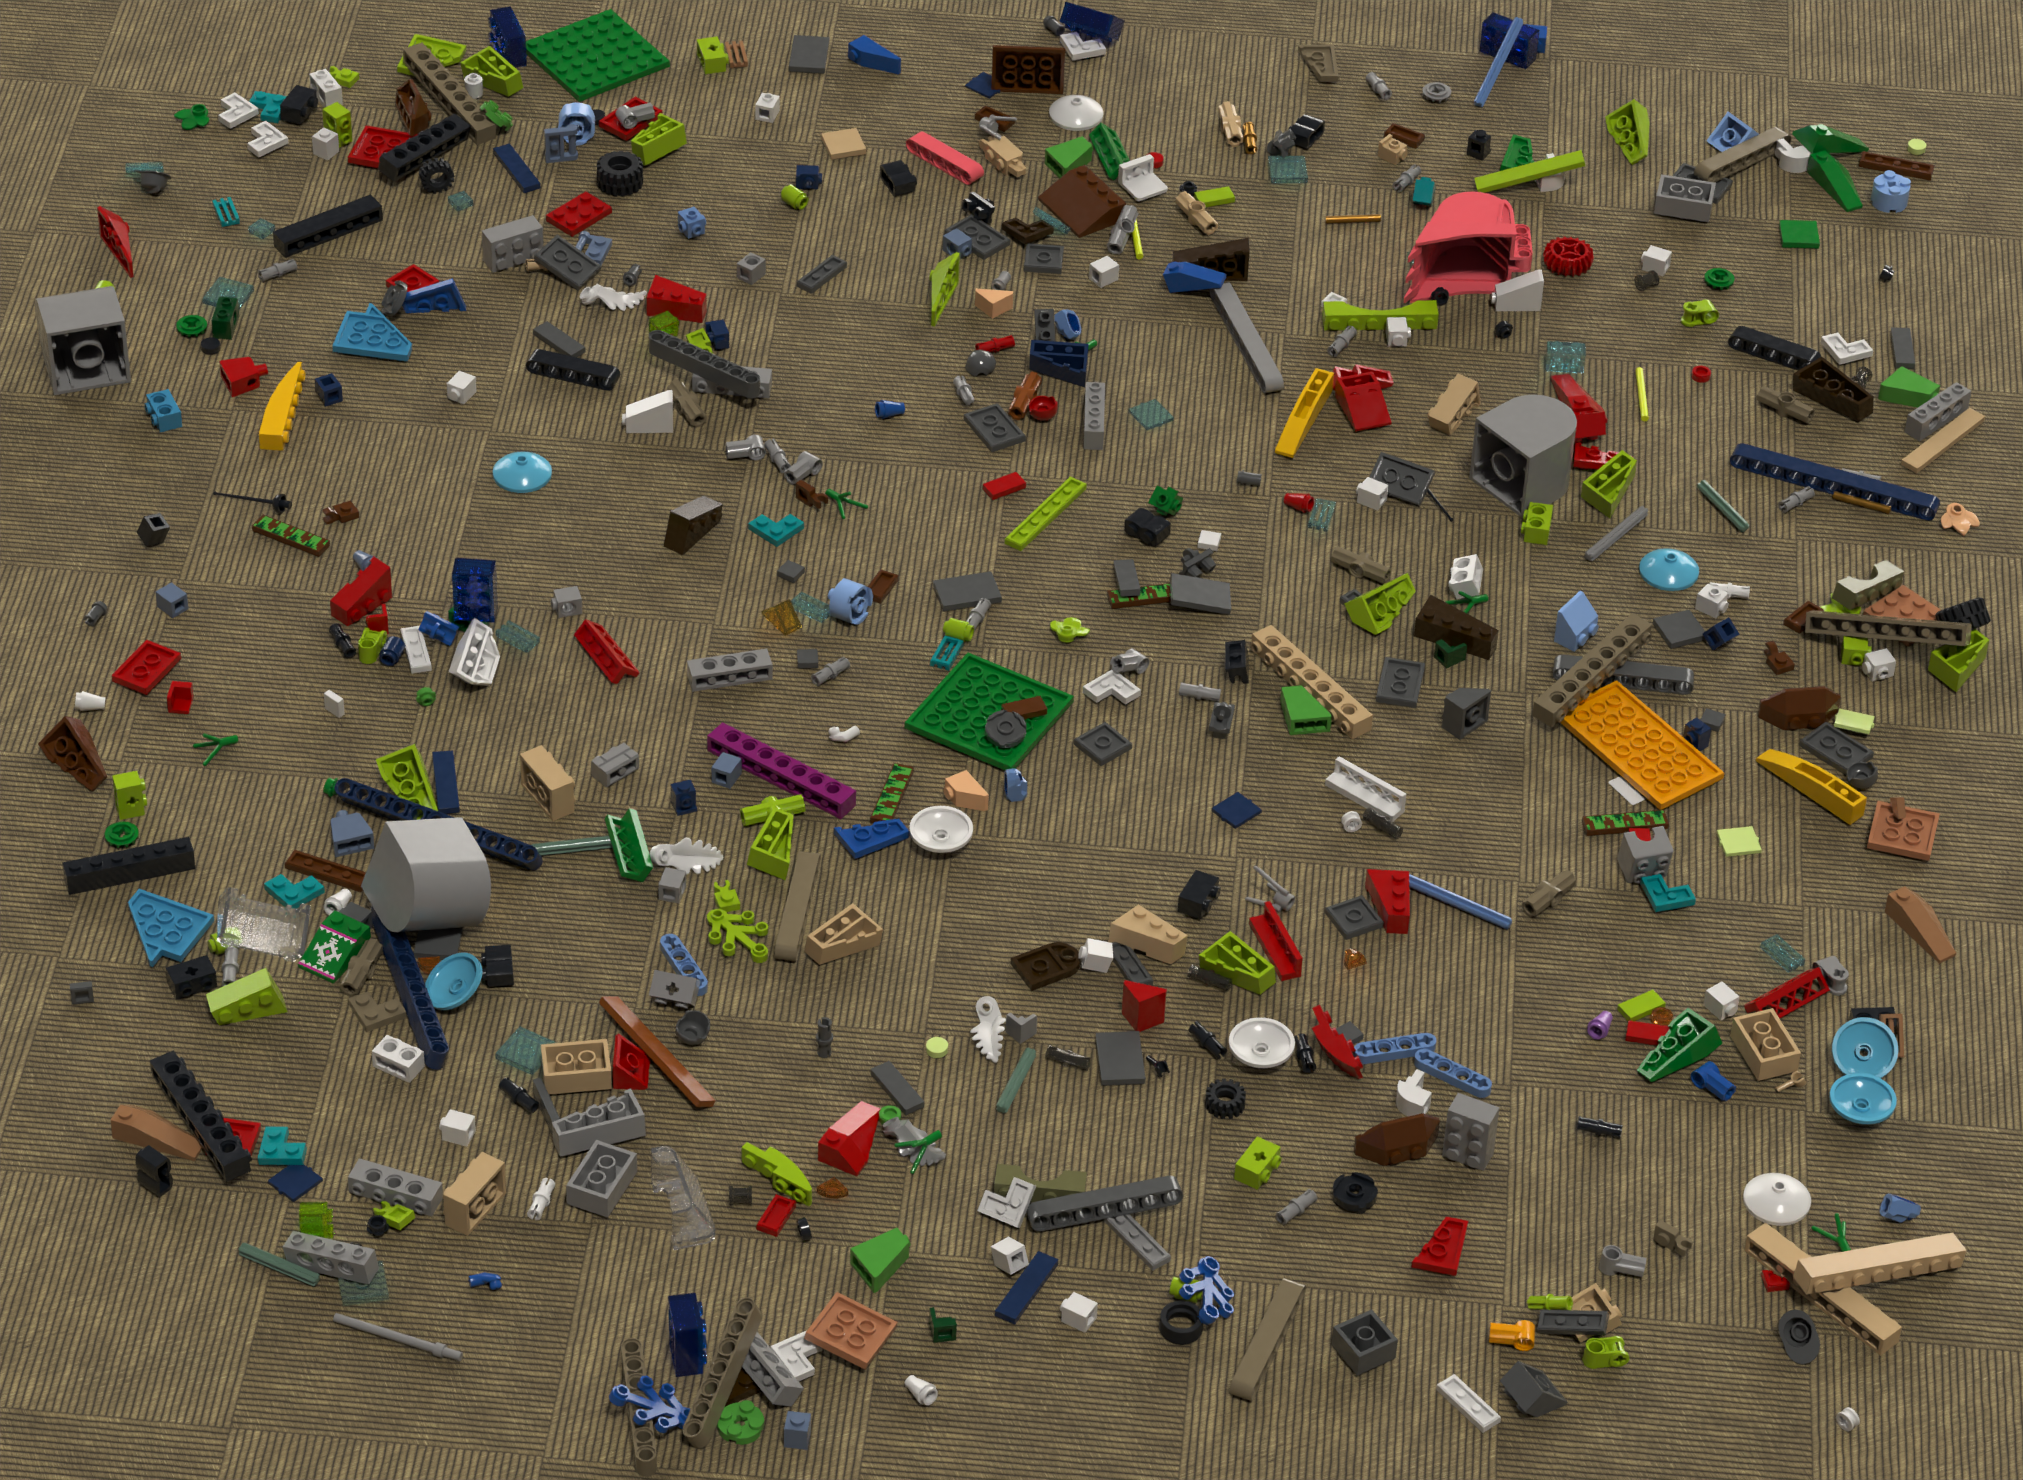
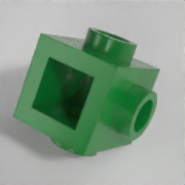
[1148,485,1183,516]

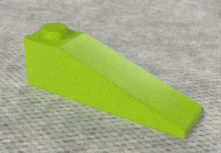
[1605,99,1650,165]
[929,252,960,327]
[1345,573,1416,635]
[376,744,438,820]

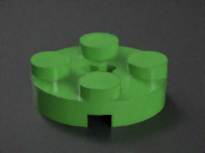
[480,100,513,131]
[717,1400,764,1445]

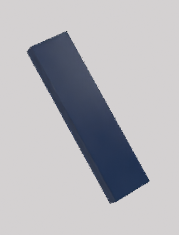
[493,143,541,193]
[432,750,460,814]
[995,1251,1059,1324]

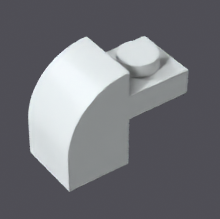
[1775,138,1812,173]
[1536,153,1565,192]
[1396,1069,1432,1117]

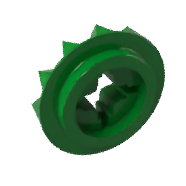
[1704,268,1735,290]
[176,315,207,337]
[104,821,139,848]

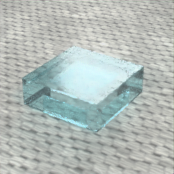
[448,191,473,211]
[248,218,275,239]

